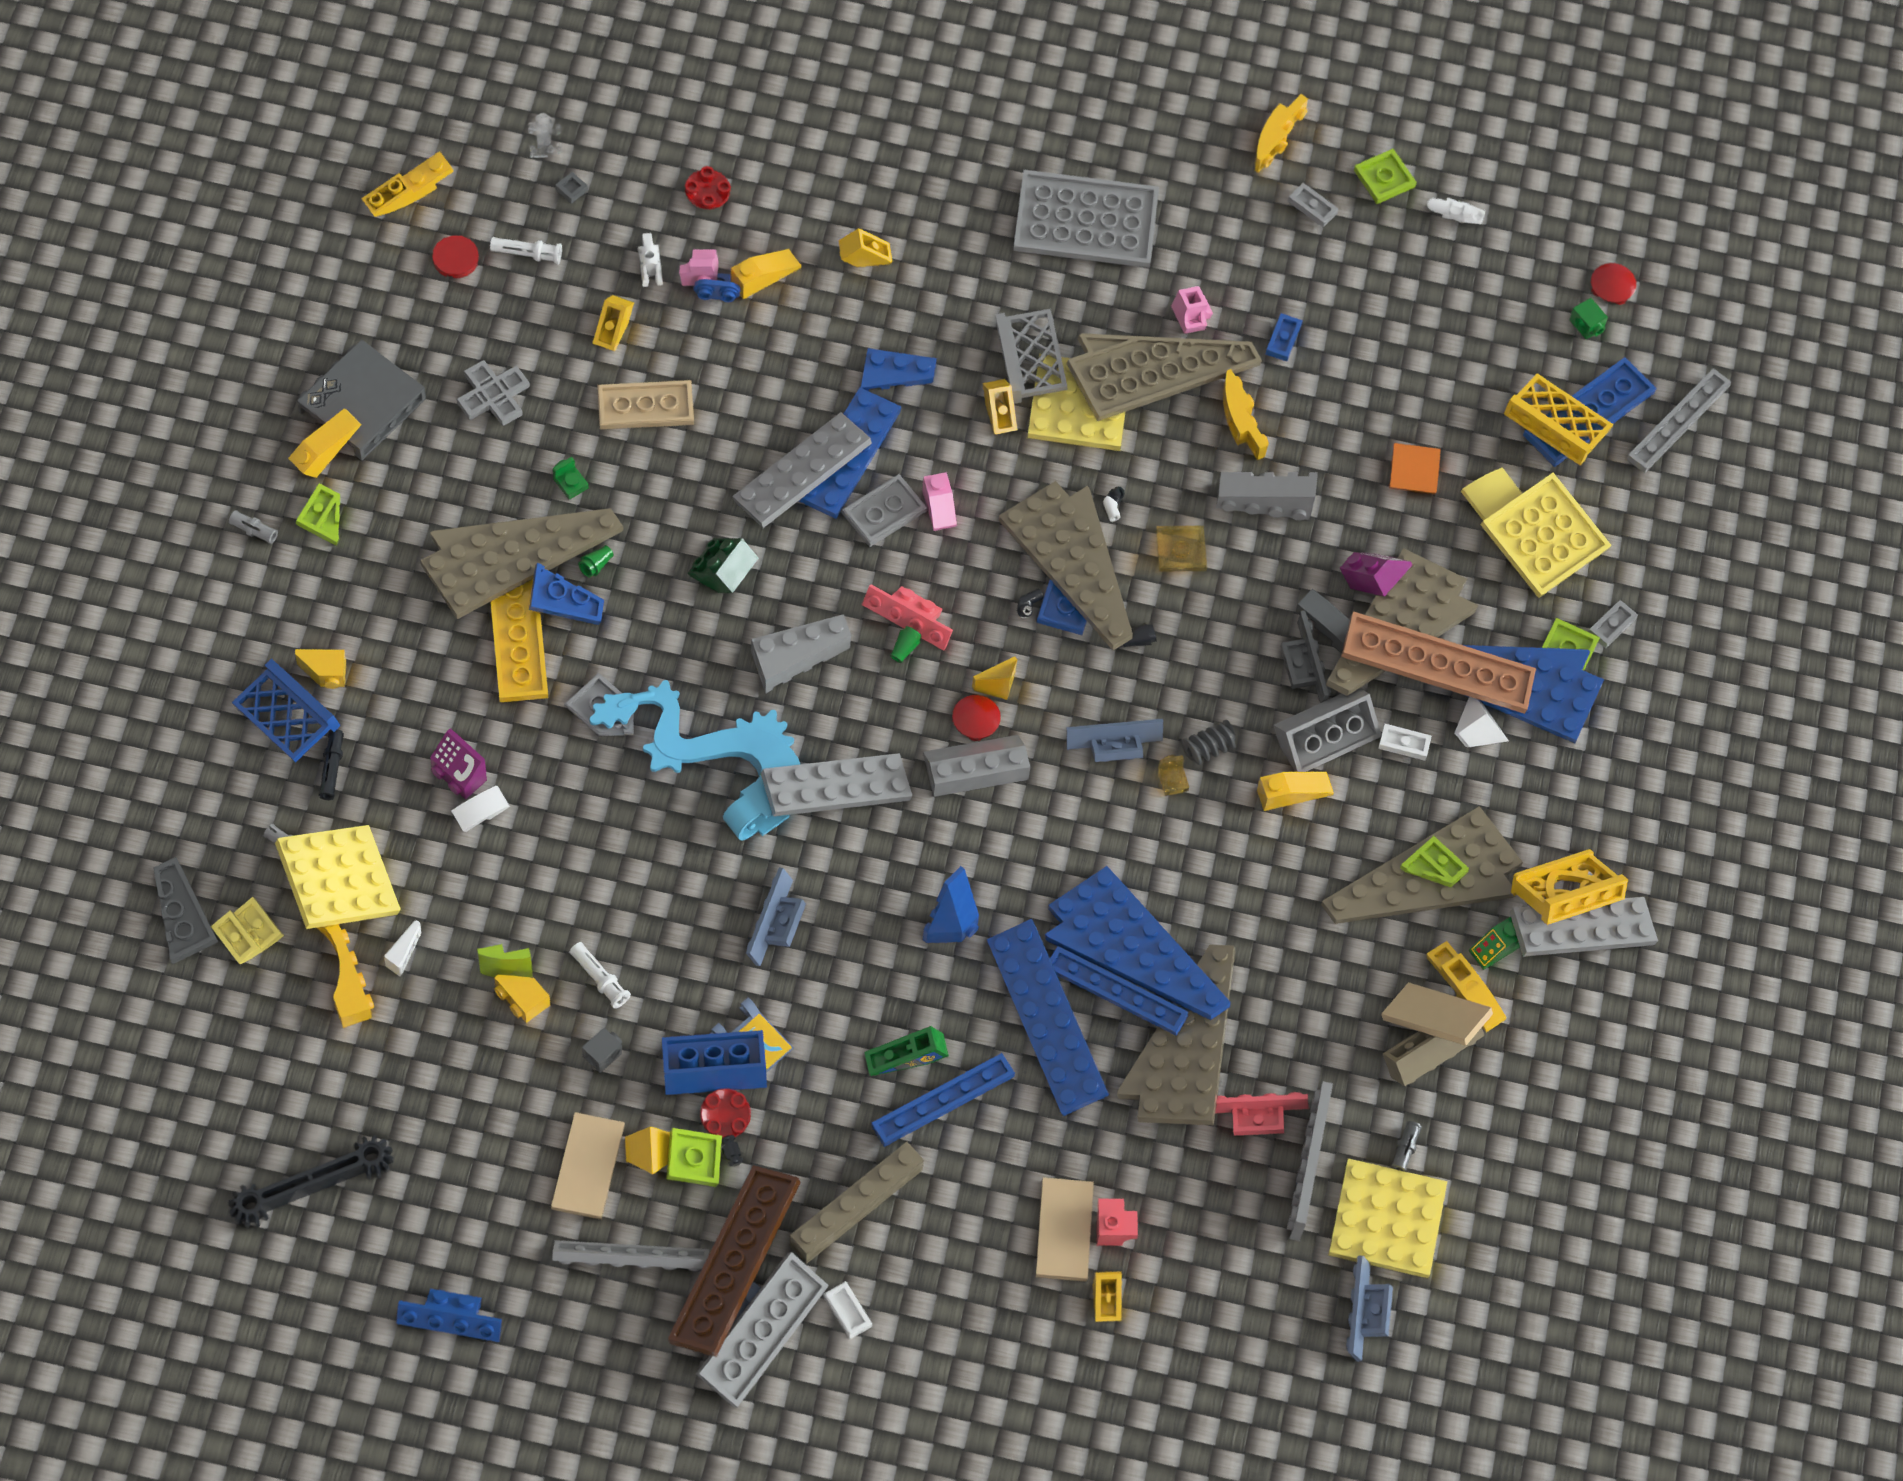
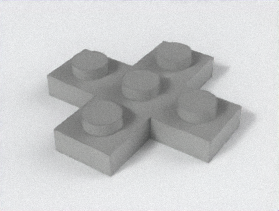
[457,360,530,426]

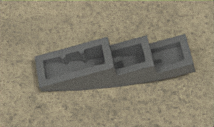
[1297,588,1350,653]

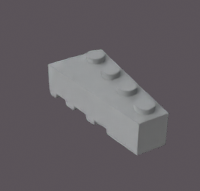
[1216,472,1318,521]
[751,614,851,694]

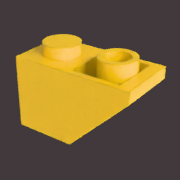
[494,974,550,1023]

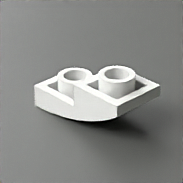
[451,786,510,832]

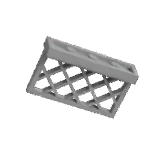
[995,309,1068,404]

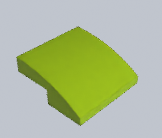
[477,944,533,977]

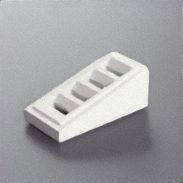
[384,920,421,976]

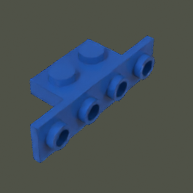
[396,1289,502,1342]

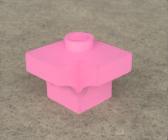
[679,250,719,286]
[1171,286,1213,334]

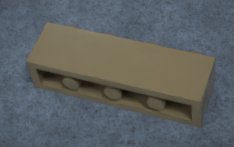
[1383,1028,1485,1086]

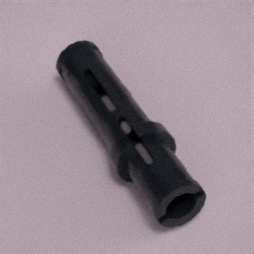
[318,729,344,800]

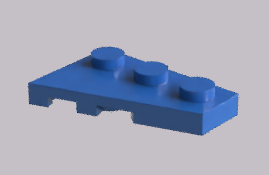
[861,348,937,391]
[529,562,604,625]

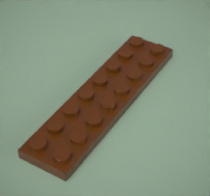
[668,1165,801,1357]

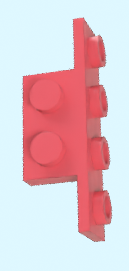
[862,584,953,651]
[1215,1092,1309,1136]

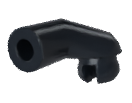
[1017,588,1044,618]

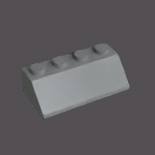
[1273,688,1382,772]
[923,735,1030,797]

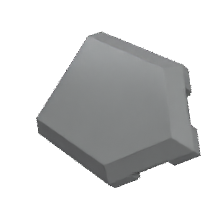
[564,673,634,736]

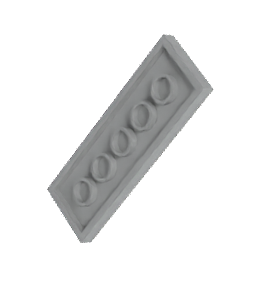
[733,412,872,528]
[761,753,913,817]
[1510,897,1658,957]
[1287,1082,1333,1241]
[696,1252,829,1408]

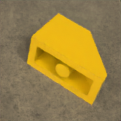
[838,228,892,267]
[593,295,634,351]
[982,379,1017,435]
[295,649,346,689]

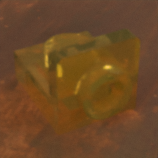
[1157,755,1189,796]

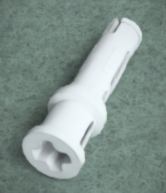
[490,237,562,264]
[569,942,631,1009]

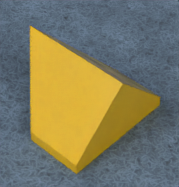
[972,656,1017,700]
[625,1126,670,1175]

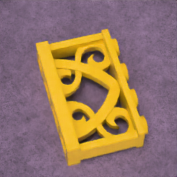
[1511,849,1628,925]

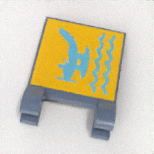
[710,998,794,1073]

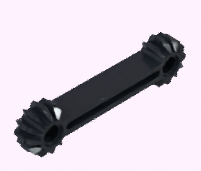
[228,1135,394,1228]

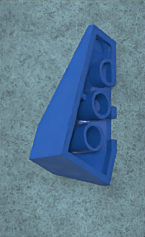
[923,866,979,943]

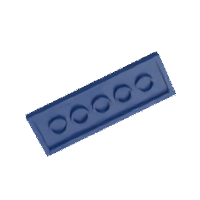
[1523,357,1657,467]
[799,388,901,519]

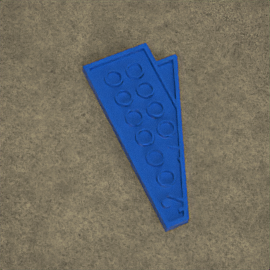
[1462,645,1604,743]
[1045,866,1231,1020]

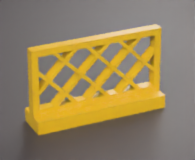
[1504,374,1613,465]

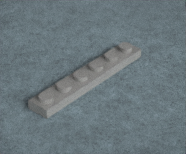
[1627,368,1731,473]
[552,1241,710,1271]

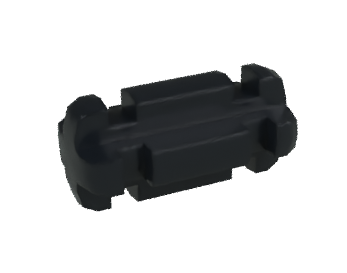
[721,1135,743,1167]

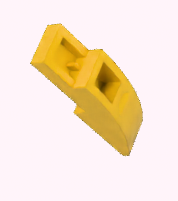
[1254,94,1308,173]
[361,151,454,217]
[1223,369,1269,460]
[1427,941,1506,1032]

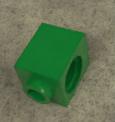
[1569,298,1608,340]

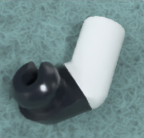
[1103,486,1125,521]

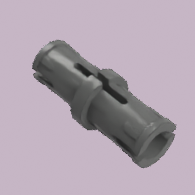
[1390,1121,1422,1172]

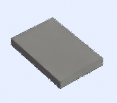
[842,474,927,547]

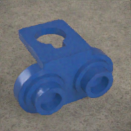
[694,273,740,302]

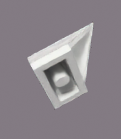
[1455,697,1509,747]

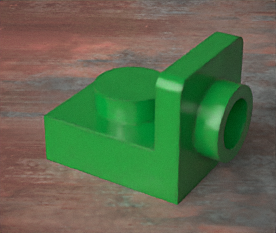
[553,457,589,500]

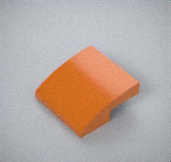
[1389,443,1440,494]

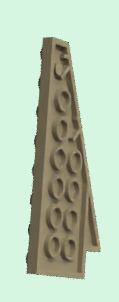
[999,481,1133,650]
[420,508,623,619]
[1326,548,1478,696]
[1321,806,1523,924]
[1117,945,1235,1125]

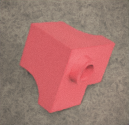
[1096,1199,1138,1246]

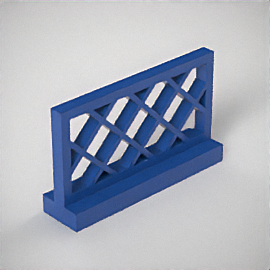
[232,658,341,763]

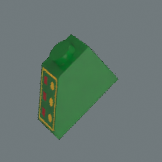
[1469,917,1520,970]

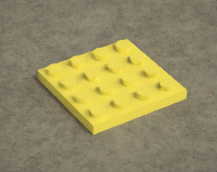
[1027,354,1125,451]
[1480,473,1612,598]
[275,825,401,929]
[1328,1159,1447,1278]

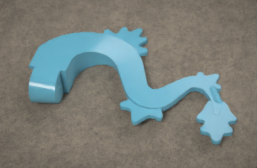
[589,680,800,841]

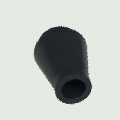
[1123,622,1157,648]

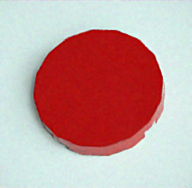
[432,235,479,279]

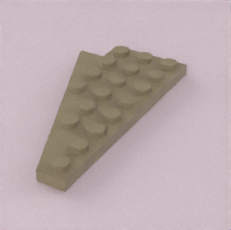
[1067,333,1262,421]

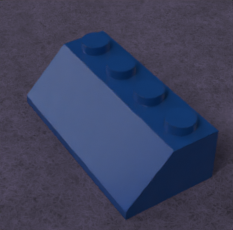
[662,1030,767,1095]

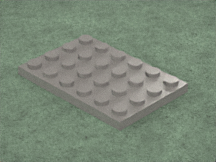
[1013,170,1159,268]

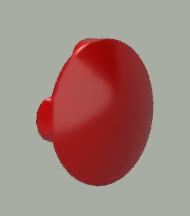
[685,166,731,209]
[1591,263,1636,305]
[952,695,1001,742]
[700,1088,751,1139]

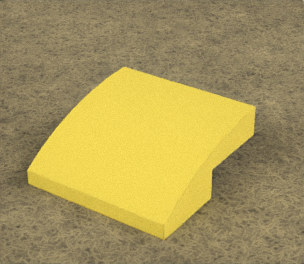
[1461,468,1522,521]
[211,897,284,965]

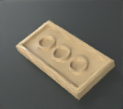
[597,380,694,429]
[1382,982,1493,1046]
[551,1113,625,1220]
[1036,1177,1094,1282]

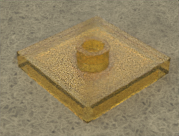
[1156,525,1207,572]

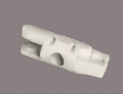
[1427,198,1485,224]
[638,233,663,287]

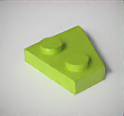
[296,483,340,546]
[1400,836,1469,887]

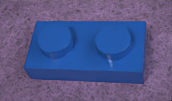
[1265,313,1303,362]

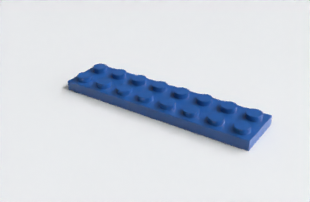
[987,919,1109,1116]

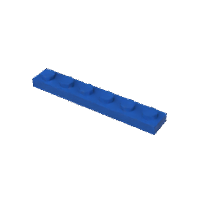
[1050,946,1189,1036]
[871,1053,1015,1147]

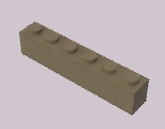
[789,1142,924,1264]

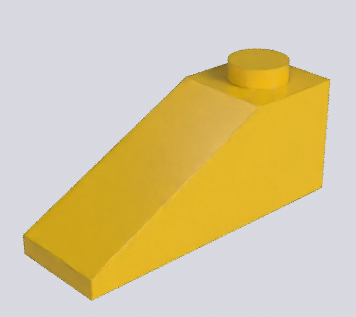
[731,249,801,299]
[288,409,362,478]
[1257,772,1334,811]

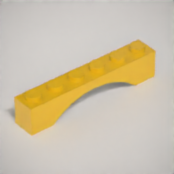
[316,924,374,1028]

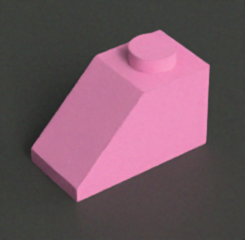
[922,472,957,531]

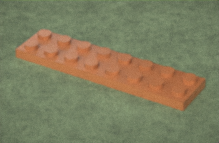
[1341,611,1536,714]

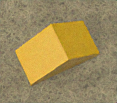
[1092,1272,1122,1322]

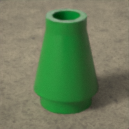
[578,545,614,578]
[890,626,922,663]

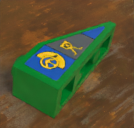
[864,1026,949,1076]

